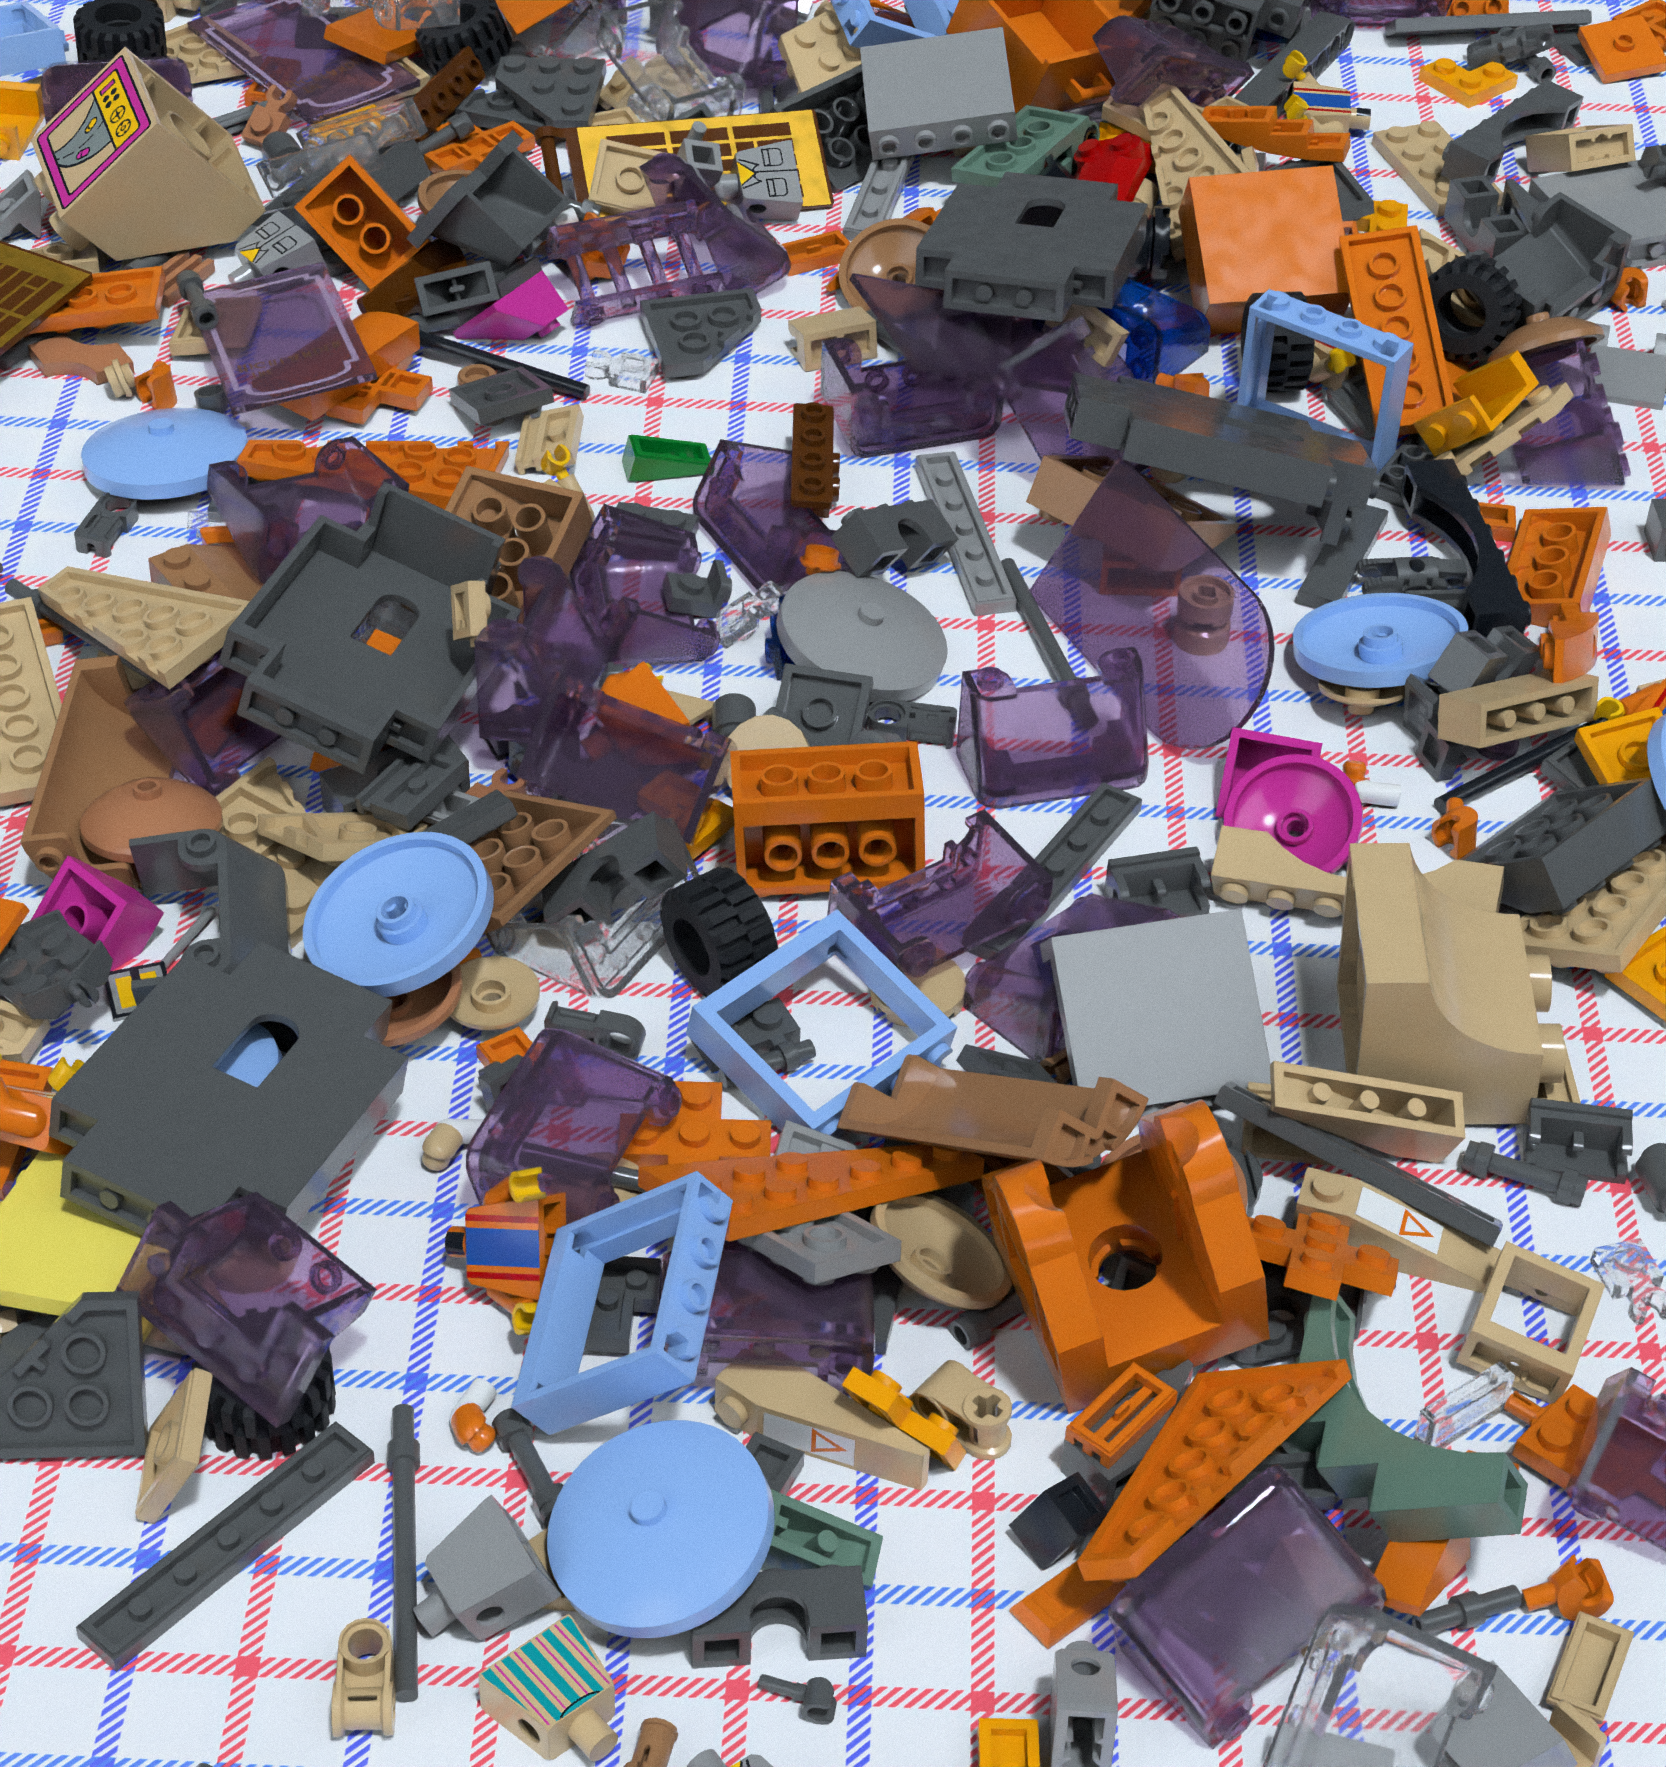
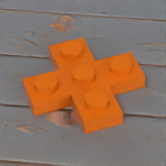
[424,120,535,174]
[326,355,433,424]
[617,1081,771,1167]
[1247,1212,1399,1301]

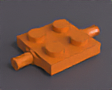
[1504,1384,1666,1516]

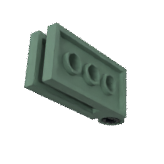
[951,105,1100,187]

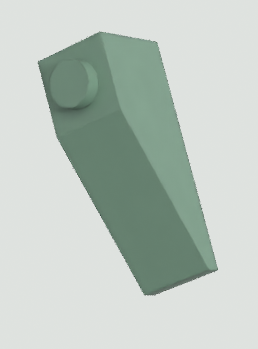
[760,1489,883,1591]

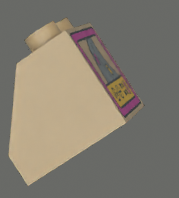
[31,47,266,261]

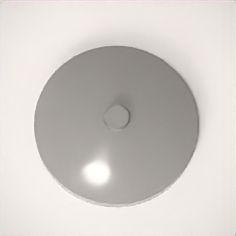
[776,571,948,702]

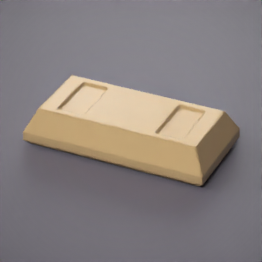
[1545,1611,1635,1724]

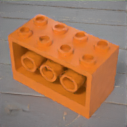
[730,741,926,898]

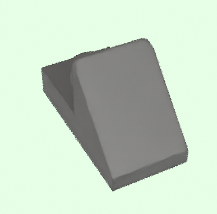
[0,169,41,241]

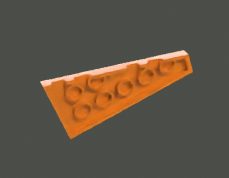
[1077,1359,1352,1582]

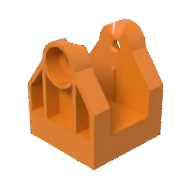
[981,1100,1270,1414]

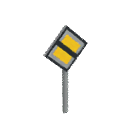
[105,906,216,1022]

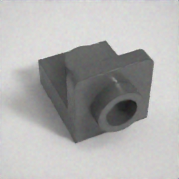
[662,560,732,619]

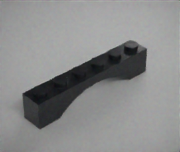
[1400,458,1532,638]

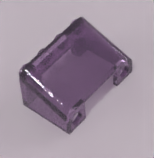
[1511,339,1631,486]

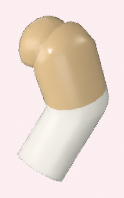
[422,1118,490,1171]

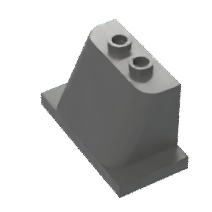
[406,130,571,267]

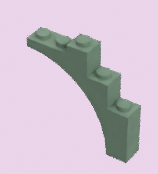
[1281,1293,1528,1542]

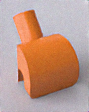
[1610,267,1648,312]
[134,361,178,410]
[1155,372,1210,397]
[1431,797,1478,860]
[1521,1554,1614,1621]

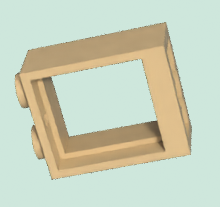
[1525,124,1636,172]
[1456,1241,1605,1404]

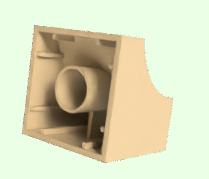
[1336,843,1565,1124]

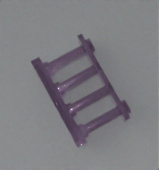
[545,199,723,326]

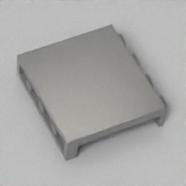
[860,27,1018,160]
[1528,160,1666,269]
[1040,909,1271,1117]

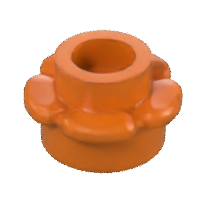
[799,544,841,575]

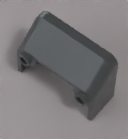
[129,829,291,1006]

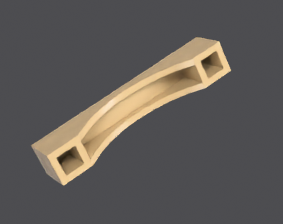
[1211,825,1504,917]

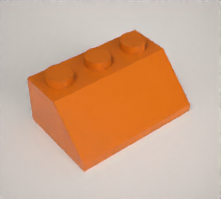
[294,154,432,290]

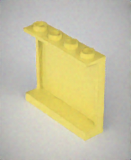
[0,1151,195,1343]

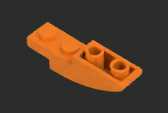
[1539,603,1599,683]
[1367,1450,1519,1617]

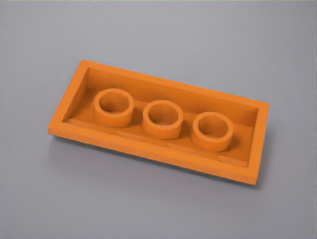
[253,312,420,421]
[1507,507,1611,628]

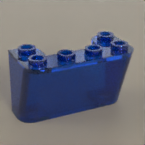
[1030,278,1211,384]

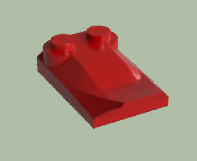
[1074,133,1154,202]

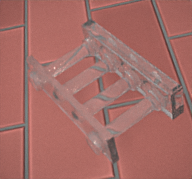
[256,97,428,198]

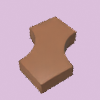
[28,334,135,385]

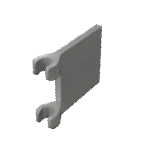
[1584,323,1666,410]

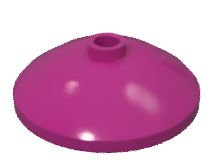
[1223,754,1363,874]

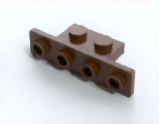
[399,46,486,143]
[357,238,468,316]
[790,402,840,518]

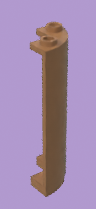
[20,655,189,895]
[837,1054,1149,1167]

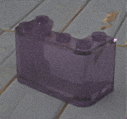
[820,317,1006,458]

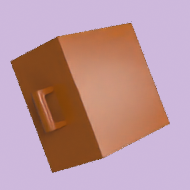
[946,0,1143,113]
[1178,165,1359,336]

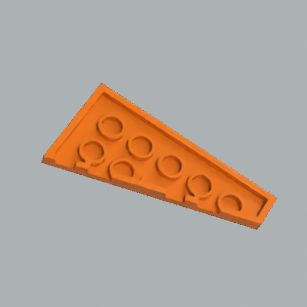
[237,440,510,510]
[638,1144,984,1242]

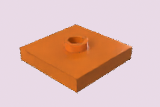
[1577,14,1666,84]

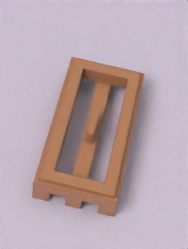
[161,250,215,308]

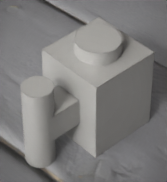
[671,121,723,201]

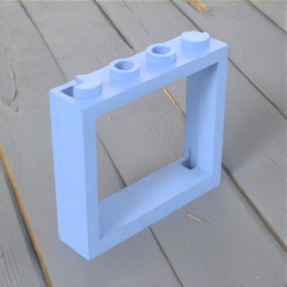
[830,0,951,49]
[0,1,69,77]
[1237,289,1414,474]
[686,909,957,1139]
[511,1171,733,1435]

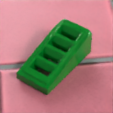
[622,434,713,481]

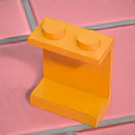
[0,81,45,161]
[1413,350,1539,457]

